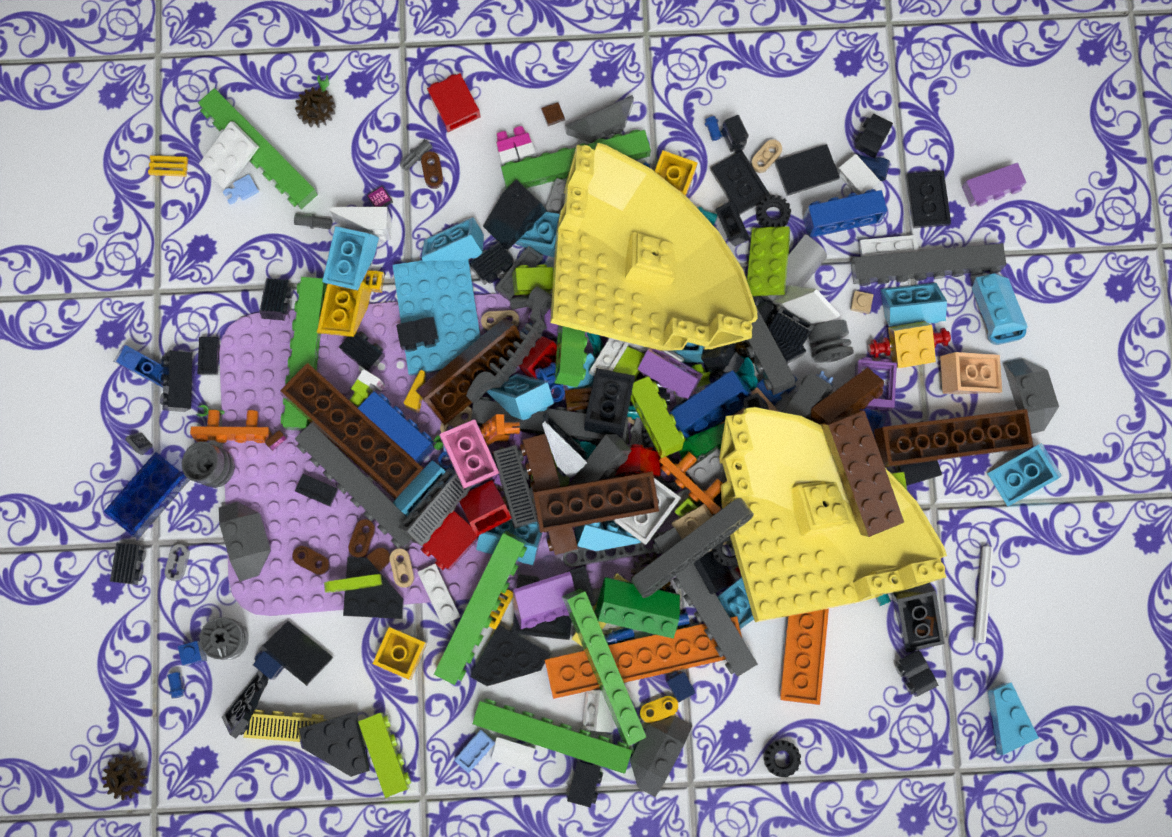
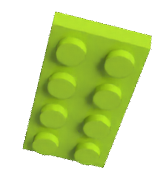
[747,226,790,296]

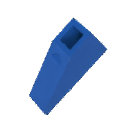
[113,345,164,388]

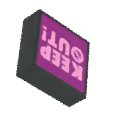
[366,186,393,207]

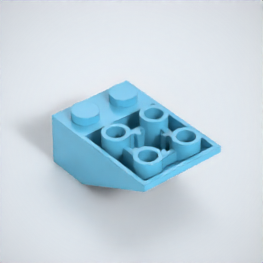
[574,520,641,551]

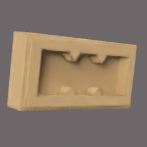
[671,504,713,539]

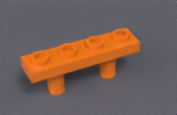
[190,410,272,443]
[479,414,520,446]
[659,452,723,515]

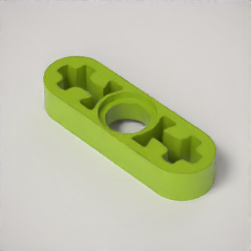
[324,574,382,593]

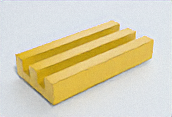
[148,155,188,177]

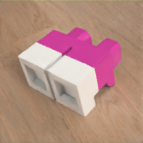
[496,126,536,166]

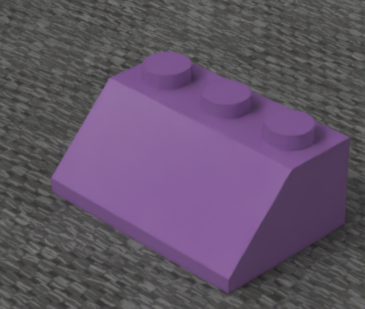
[513,571,575,629]

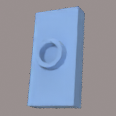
[454,730,495,774]

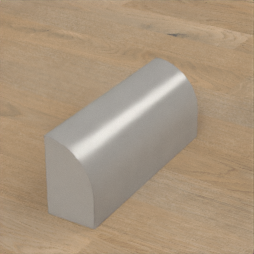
[760,234,827,308]

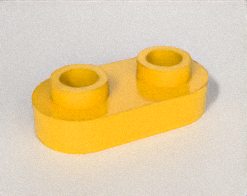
[640,696,678,723]

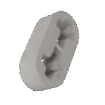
[165,544,190,581]

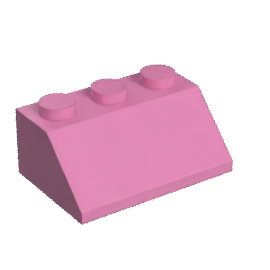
[439,419,499,489]

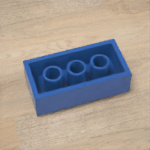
[803,189,888,238]
[669,370,753,438]
[358,392,435,465]

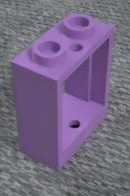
[855,357,897,412]

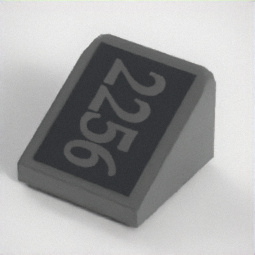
[125,433,153,455]

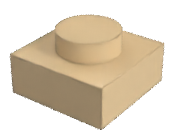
[850,291,873,314]

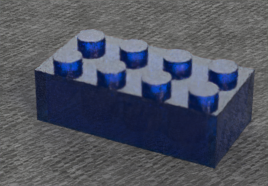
[103,452,190,538]

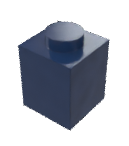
[253,650,284,680]
[666,671,696,703]

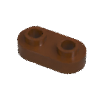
[421,151,444,189]
[348,519,376,558]
[292,546,330,575]

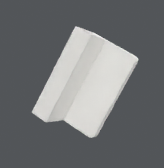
[838,154,880,195]
[582,690,614,733]
[491,737,536,771]

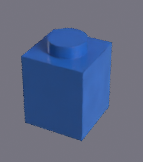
[178,641,207,666]

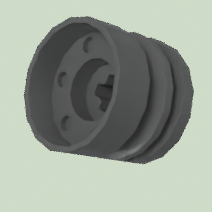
[808,320,854,363]
[181,441,235,488]
[200,617,248,660]

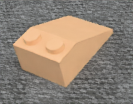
[940,352,1002,394]

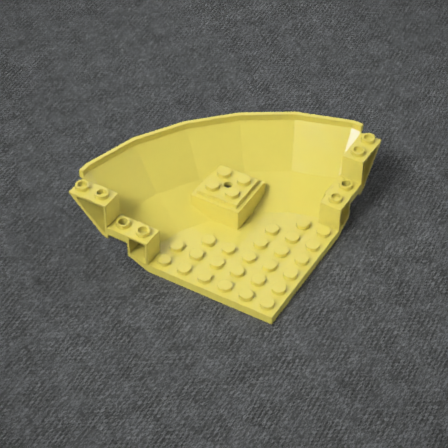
[550,143,758,351]
[719,407,947,622]

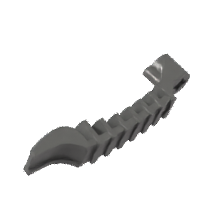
[466,286,552,405]

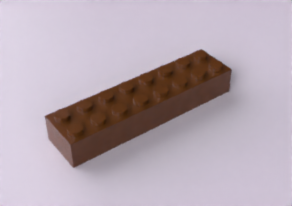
[280,363,424,500]
[874,409,1033,467]

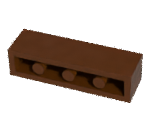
[810,367,884,425]

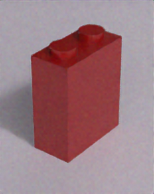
[427,73,481,133]
[459,480,512,536]
[420,511,479,571]

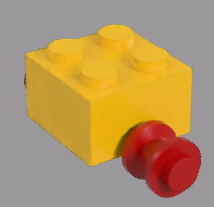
[868,321,951,368]

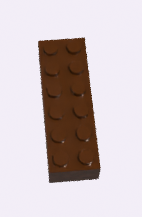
[416,318,523,426]
[821,410,905,537]
[520,433,578,555]
[532,471,659,533]

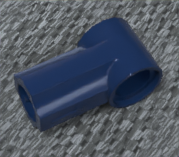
[856,154,890,181]

